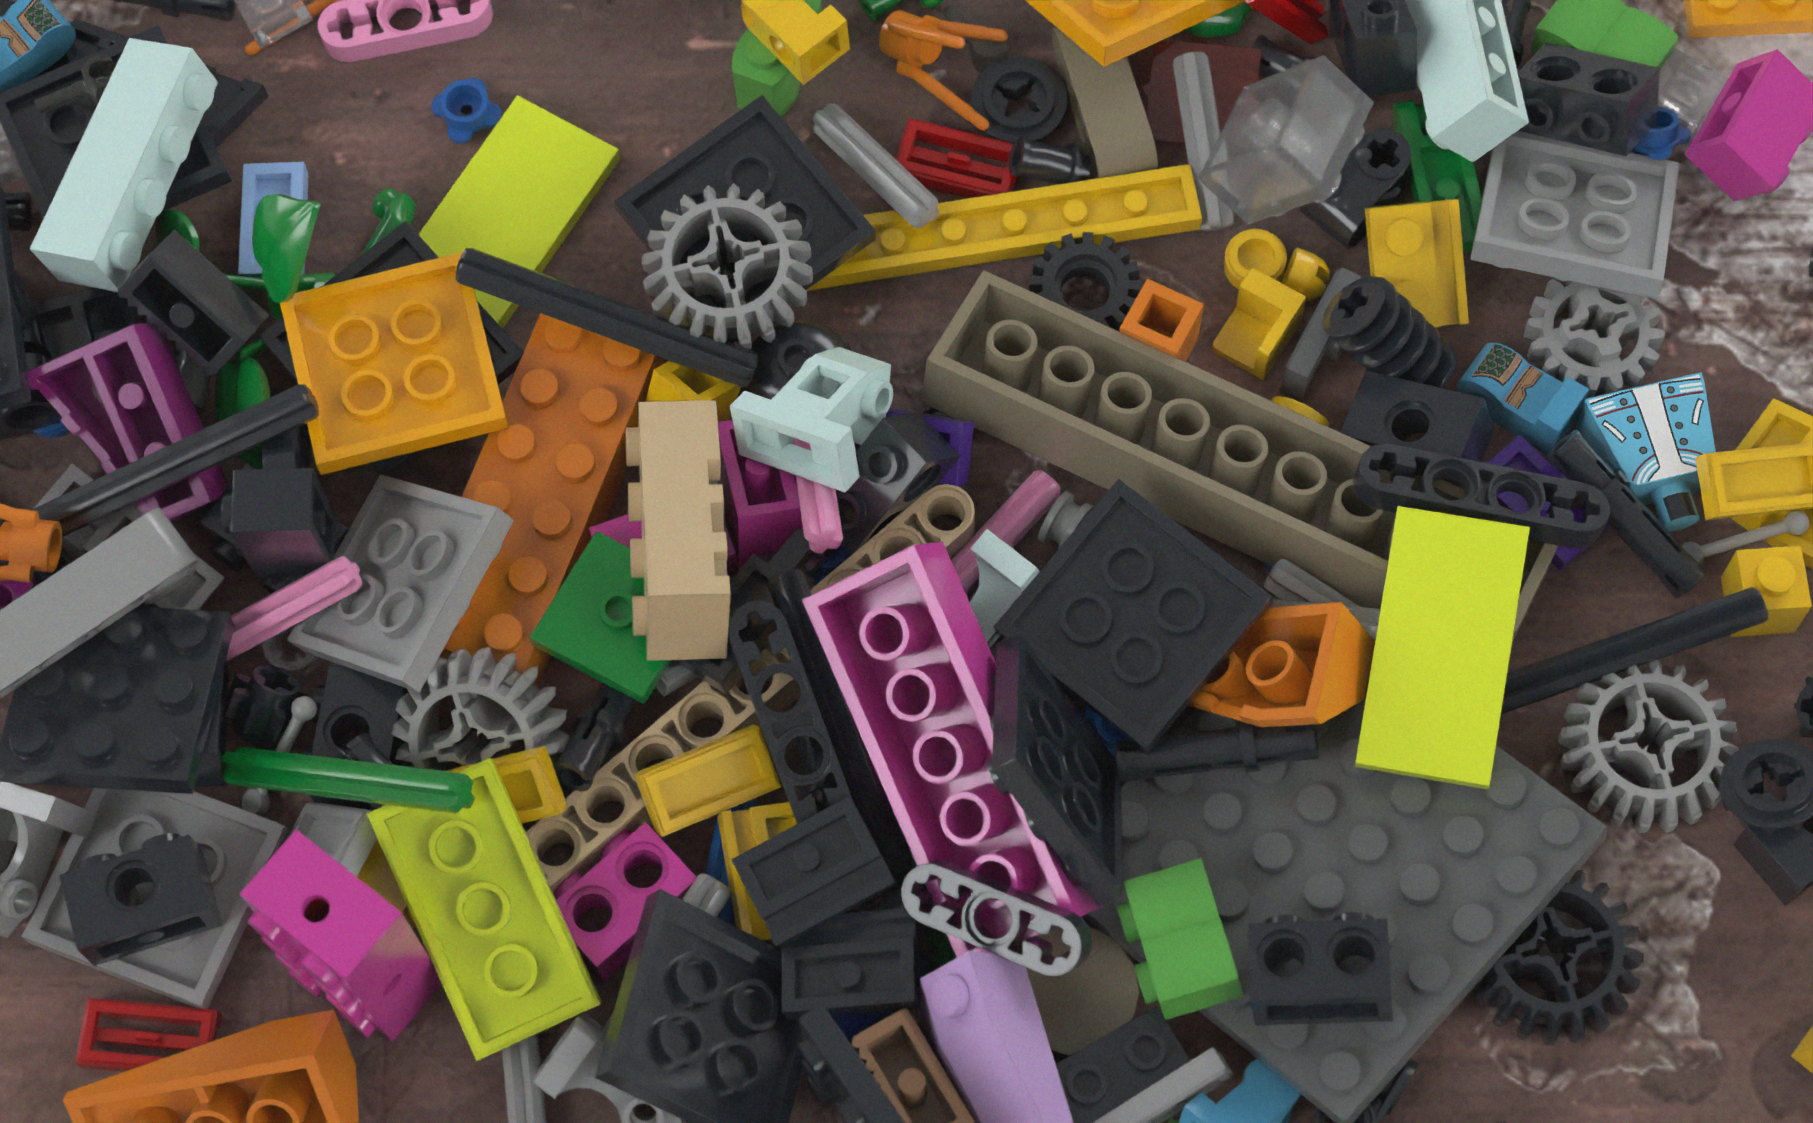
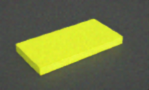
[418,95,621,329]
[1355,506,1530,790]
[367,758,602,1061]

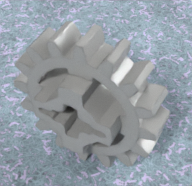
[1524,279,1665,399]

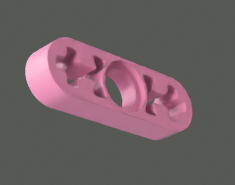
[318,0,493,62]

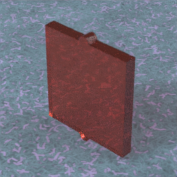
[1144,40,1262,150]

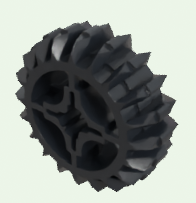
[1474,869,1644,1046]

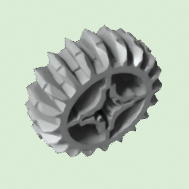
[642,183,813,349]
[391,646,571,771]
[1558,660,1739,834]

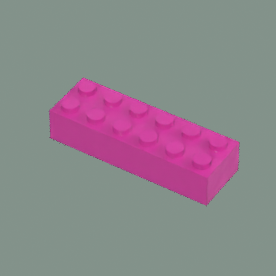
[802,542,1103,958]

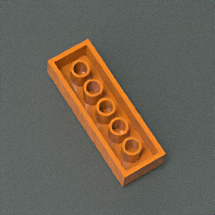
[439,313,668,688]

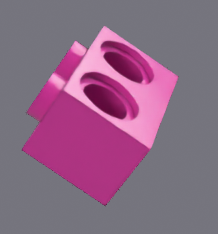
[553,822,696,983]

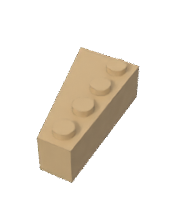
[626,400,730,661]

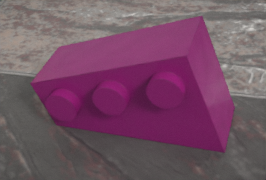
[27,323,229,522]

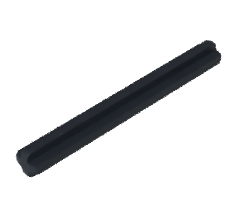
[456,248,759,387]
[32,384,319,537]
[767,569,911,879]
[1501,587,1768,714]

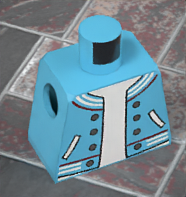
[1575,372,1716,532]

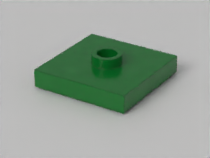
[529,531,671,704]

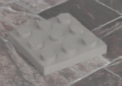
[1470,131,1680,299]
[287,474,514,692]
[22,788,290,1009]

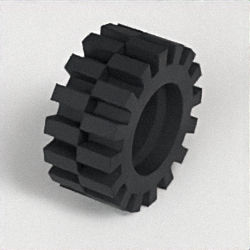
[1029,232,1142,331]

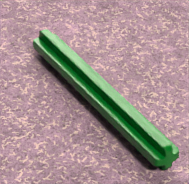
[221,747,475,814]

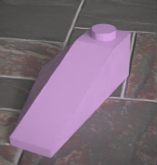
[918,951,1073,1123]

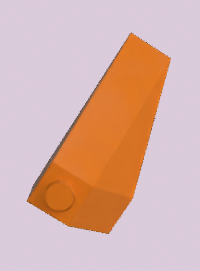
[1188,602,1375,727]
[63,1009,359,1123]

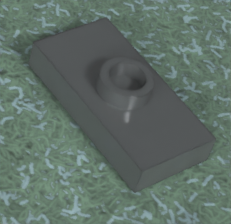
[1281,267,1361,403]

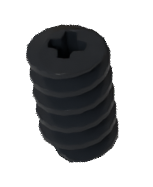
[1322,276,1456,388]

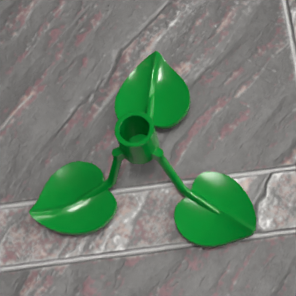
[152,194,335,469]

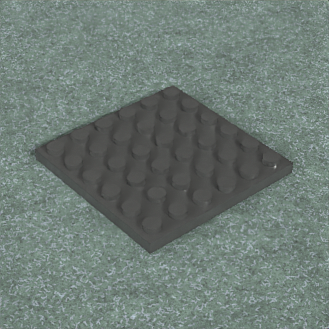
[1082,674,1607,1123]

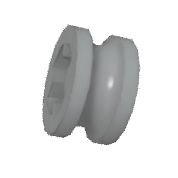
[1038,491,1095,550]

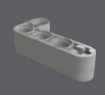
[0,507,199,699]

